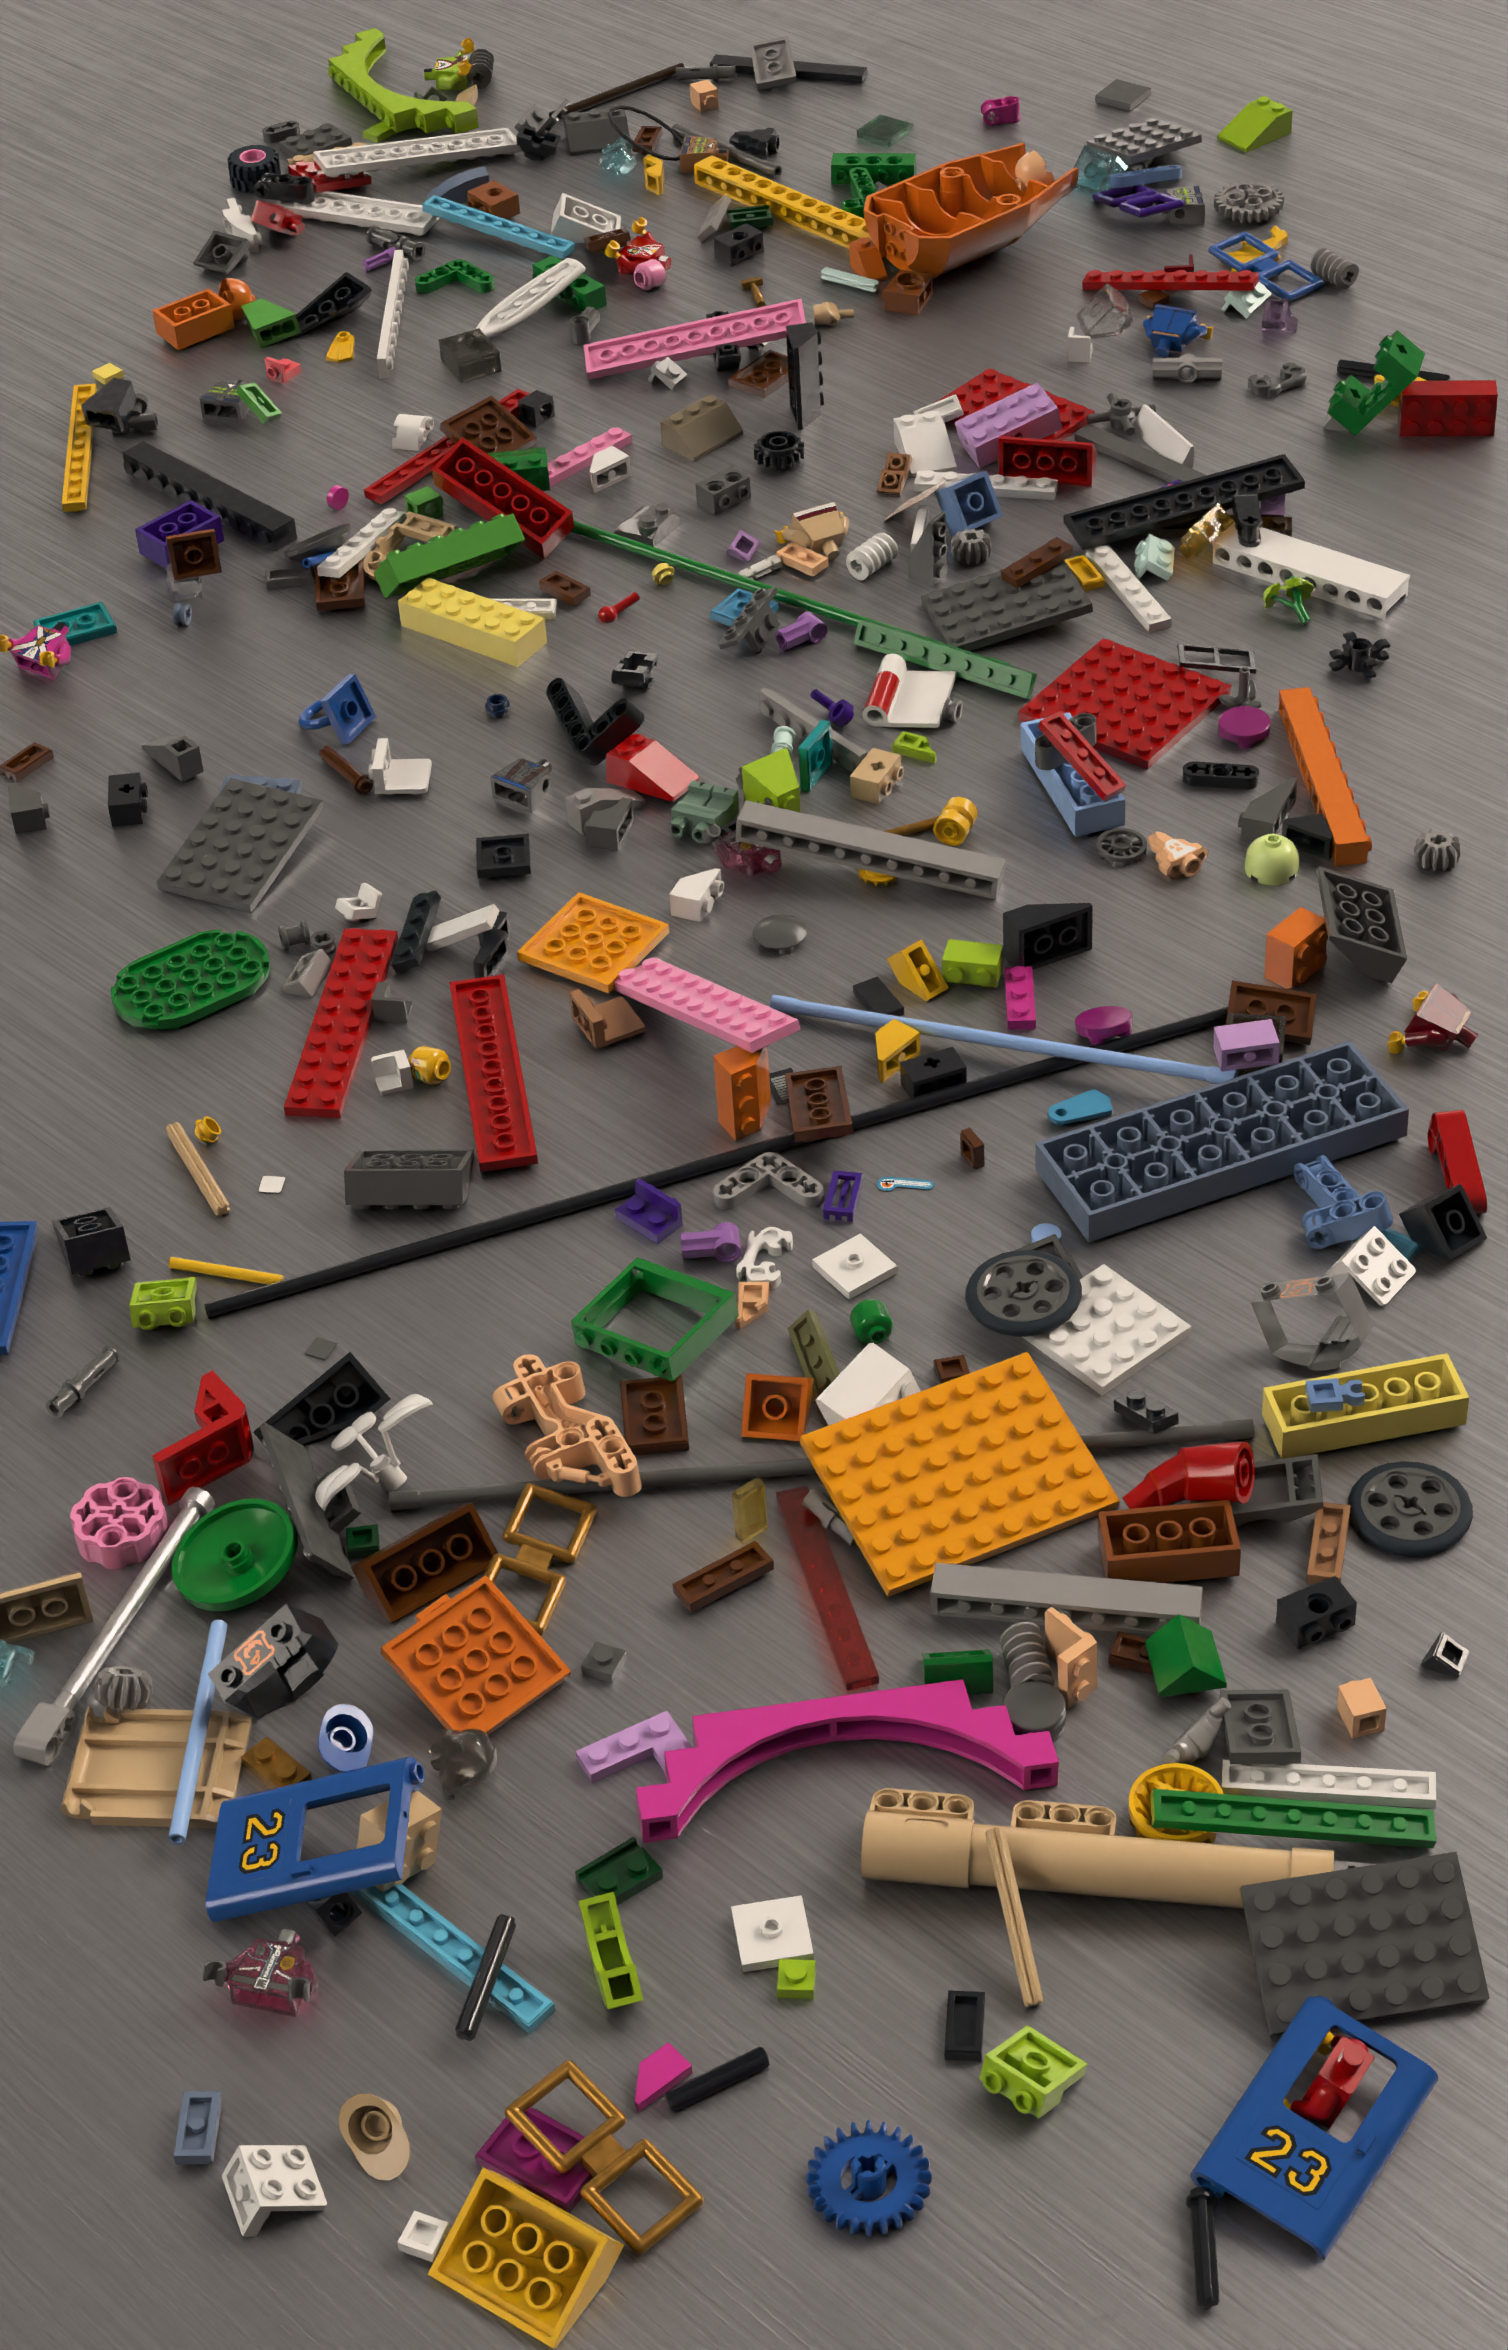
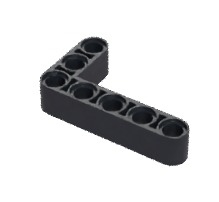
[546,678,644,766]

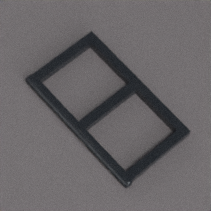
[1177,644,1256,674]

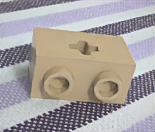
[850,748,904,805]

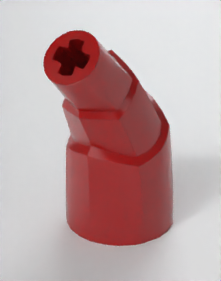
[1122,1442,1255,1509]

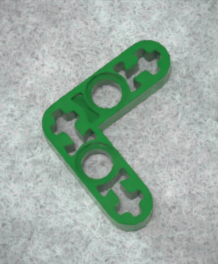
[415,259,495,294]

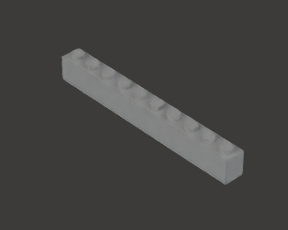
[735,800,1006,900]

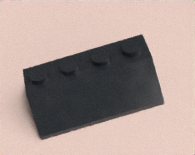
[786,322,824,430]

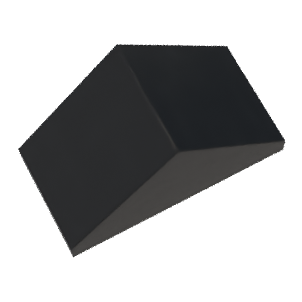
[1282,814,1333,860]

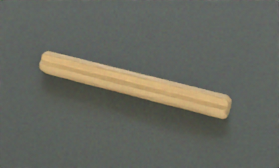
[166,1122,230,1217]
[985,1827,1043,2007]

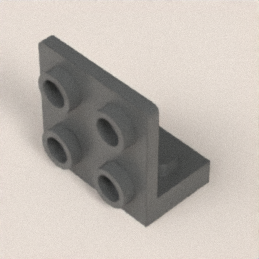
[514,99,569,136]

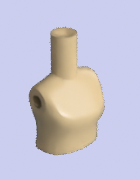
[813,301,854,326]

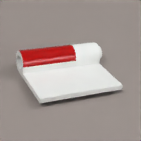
[862,654,957,728]

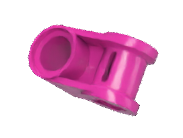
[981,96,1021,126]

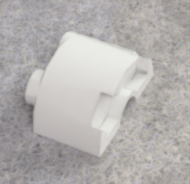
[392,414,434,451]

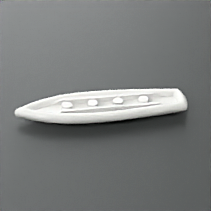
[470,258,585,344]

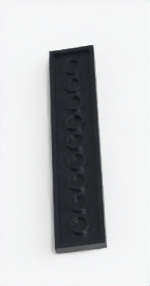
[1064,454,1305,550]

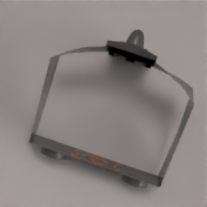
[1251,1273,1374,1370]

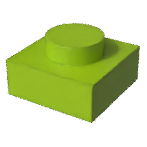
[777,1959,816,1999]

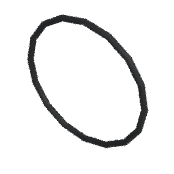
[608,105,683,161]

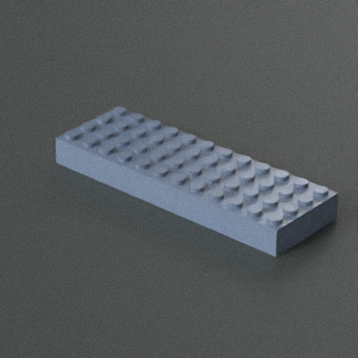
[1035,1041,1409,1242]

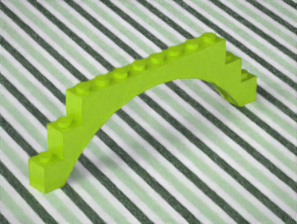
[327,28,479,134]

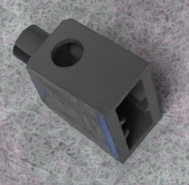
[490,758,552,813]

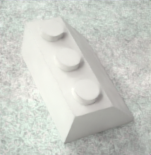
[815,1343,920,1426]

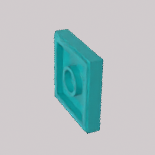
[798,720,833,792]

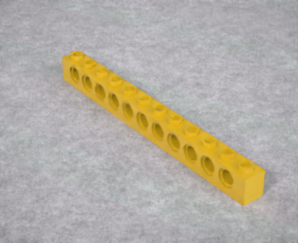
[694,155,884,258]

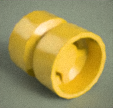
[933,796,978,846]

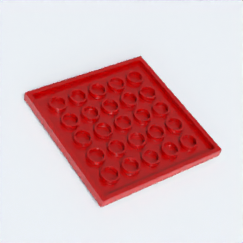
[1018,638,1232,770]

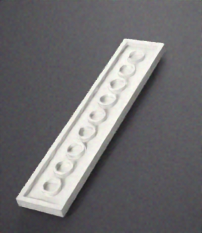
[314,128,522,177]

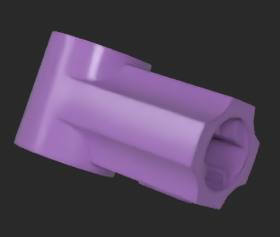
[775,612,828,651]
[681,1222,741,1262]

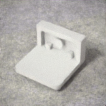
[369,738,432,795]

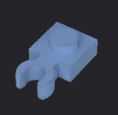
[1305,1378,1365,1413]

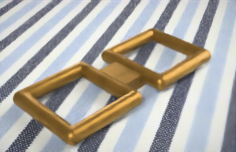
[484,1483,597,1636]
[505,2060,704,2255]

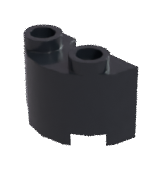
[516,125,561,161]
[611,651,658,689]

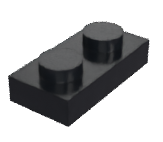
[1114,1390,1179,1434]

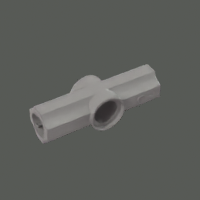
[1153,354,1222,383]

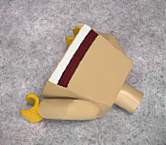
[774,502,849,560]

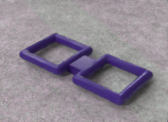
[1092,185,1185,218]

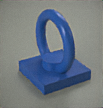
[298,674,376,745]

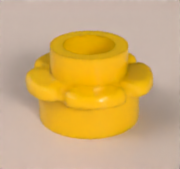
[194,1116,221,1143]

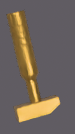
[741,277,766,308]

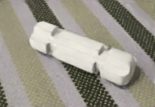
[739,555,782,580]

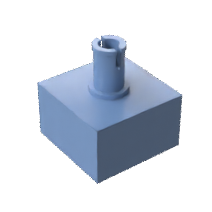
[934,471,1003,536]

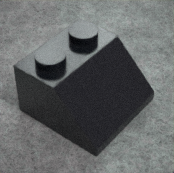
[1399,1183,1487,1262]

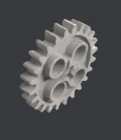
[1214,181,1284,223]

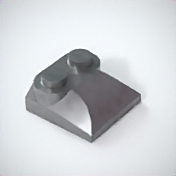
[614,503,680,547]

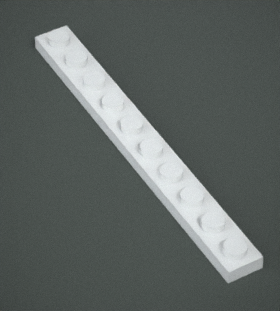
[377,250,409,379]

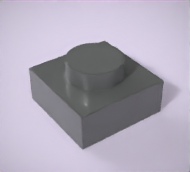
[581,1642,627,1684]

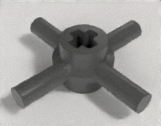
[1086,393,1156,436]

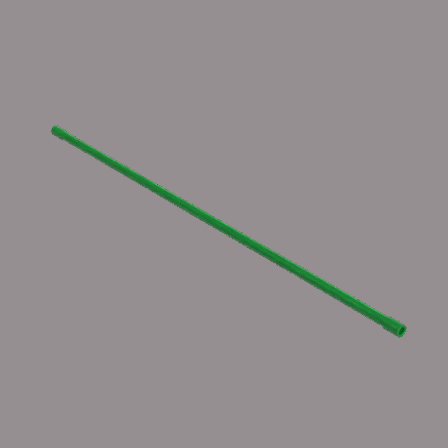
[570,520,1012,666]

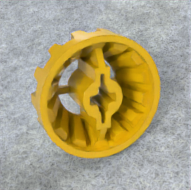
[1129,1763,1224,1844]

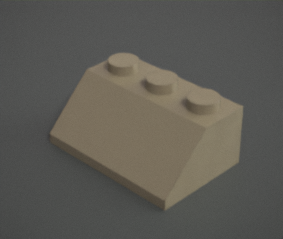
[660,395,743,462]

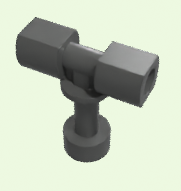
[111,393,158,434]

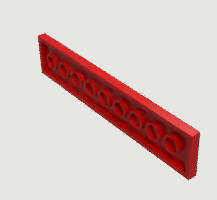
[284,928,398,1118]
[449,974,538,1172]

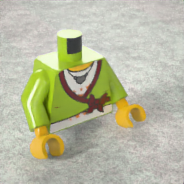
[424,37,475,90]

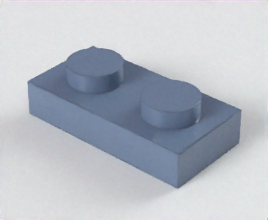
[173,2091,223,2165]

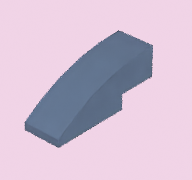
[426,166,490,204]

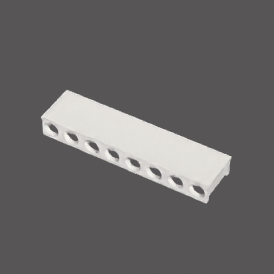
[1212,522,1410,619]

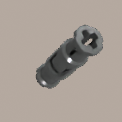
[366,226,425,261]

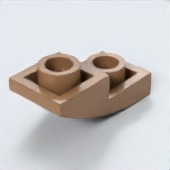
[877,452,912,495]

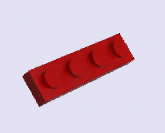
[1038,711,1126,802]

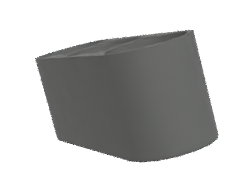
[1035,713,1097,770]

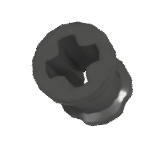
[278,920,311,950]

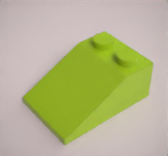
[1217,96,1293,153]

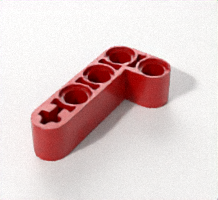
[1427,1109,1487,1214]

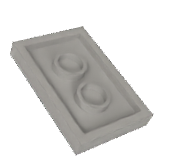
[749,36,797,90]

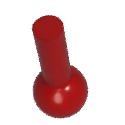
[598,592,640,623]

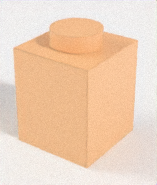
[690,79,719,112]
[1337,1678,1387,1739]

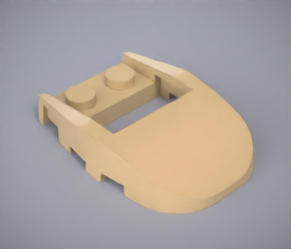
[363,511,456,581]

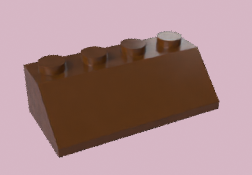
[350,1503,498,1623]

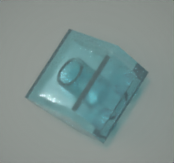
[1074,145,1129,194]

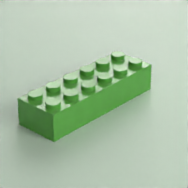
[374,513,525,599]

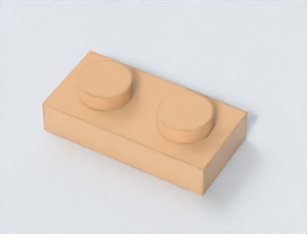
[776,542,829,577]

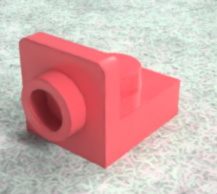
[264,357,301,383]

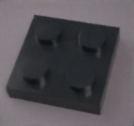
[476,833,531,879]

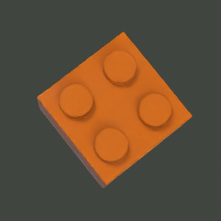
[1264,907,1328,989]

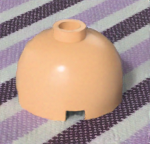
[1015,150,1055,191]

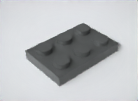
[279,123,352,158]
[1220,1689,1301,1766]

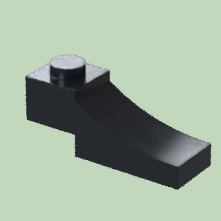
[473,911,511,978]

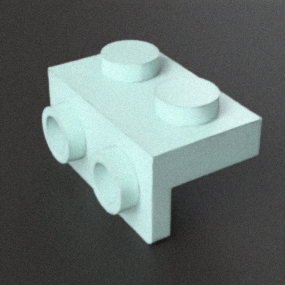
[1221,282,1272,319]
[1134,534,1175,581]

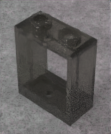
[438,328,502,383]

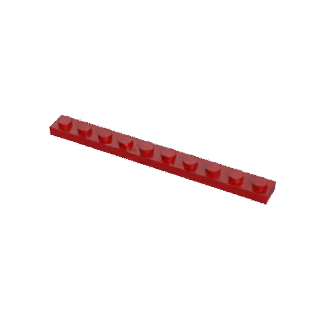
[364,389,530,504]

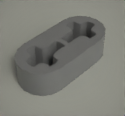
[262,121,300,143]

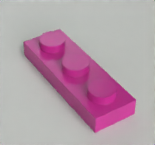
[1004,966,1036,1030]

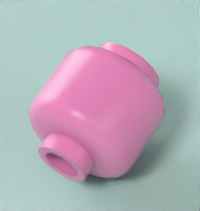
[633,259,666,291]

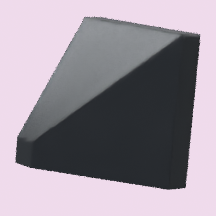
[1421,1632,1470,1678]

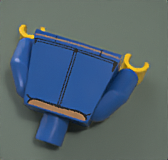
[1143,304,1214,358]

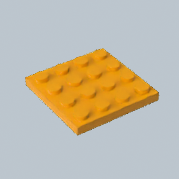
[517,892,670,994]

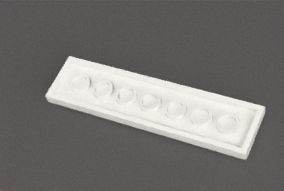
[275,191,440,236]

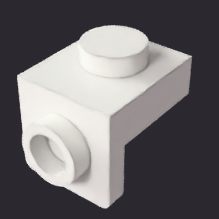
[335,883,382,922]

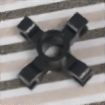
[1329,631,1390,679]

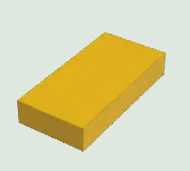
[1065,555,1105,592]

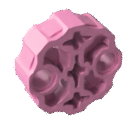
[70,1477,169,1569]

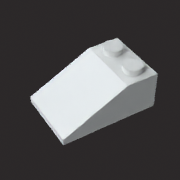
[551,193,621,243]
[893,411,957,478]

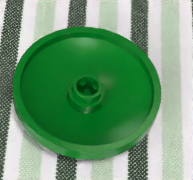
[172,1498,298,1611]

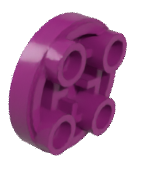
[1218,706,1271,749]
[1075,1006,1133,1044]

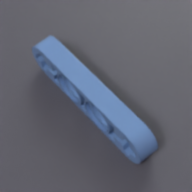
[1110,165,1182,188]

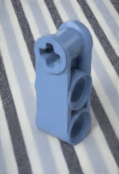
[1294,1155,1359,1208]
[1302,1191,1393,1249]

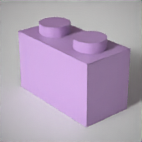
[1213,1019,1280,1072]

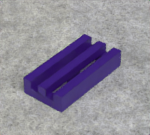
[823,1170,863,1222]

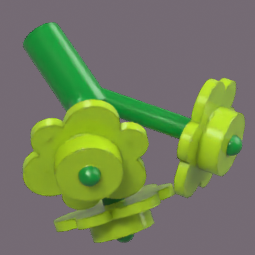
[1262,576,1314,626]

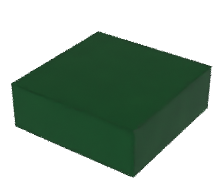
[346,1524,380,1559]

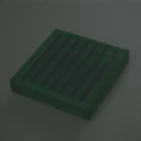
[857,114,914,147]

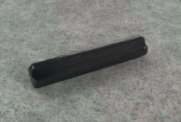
[666,2047,770,2111]

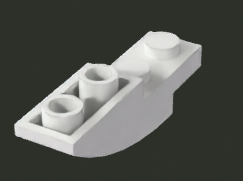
[222,198,262,254]

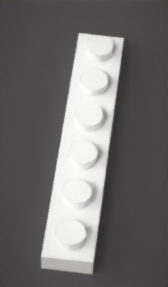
[914,470,1058,500]
[317,508,407,578]
[1086,545,1172,633]
[1222,1759,1436,1809]

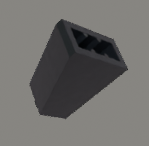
[81,378,137,432]

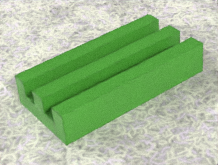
[236,382,283,424]

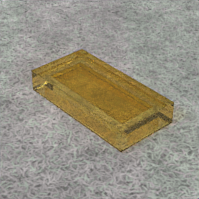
[732,1477,768,1544]

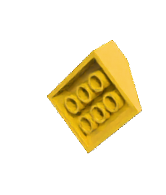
[428,2168,624,2349]

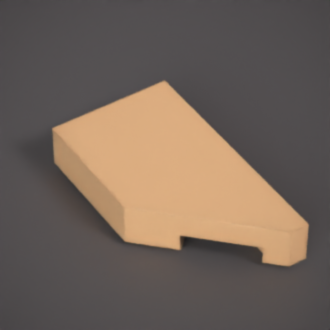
[735,1282,769,1329]

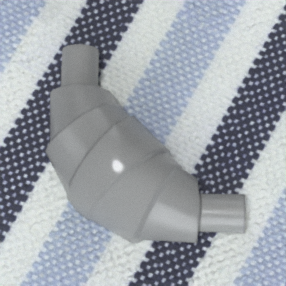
[1163,1697,1232,1764]

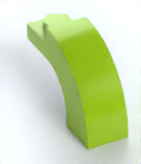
[578,1892,643,2009]

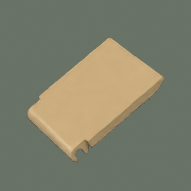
[61,1706,252,1828]

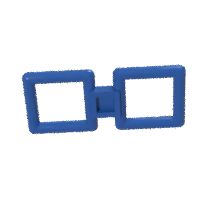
[1208,231,1325,302]

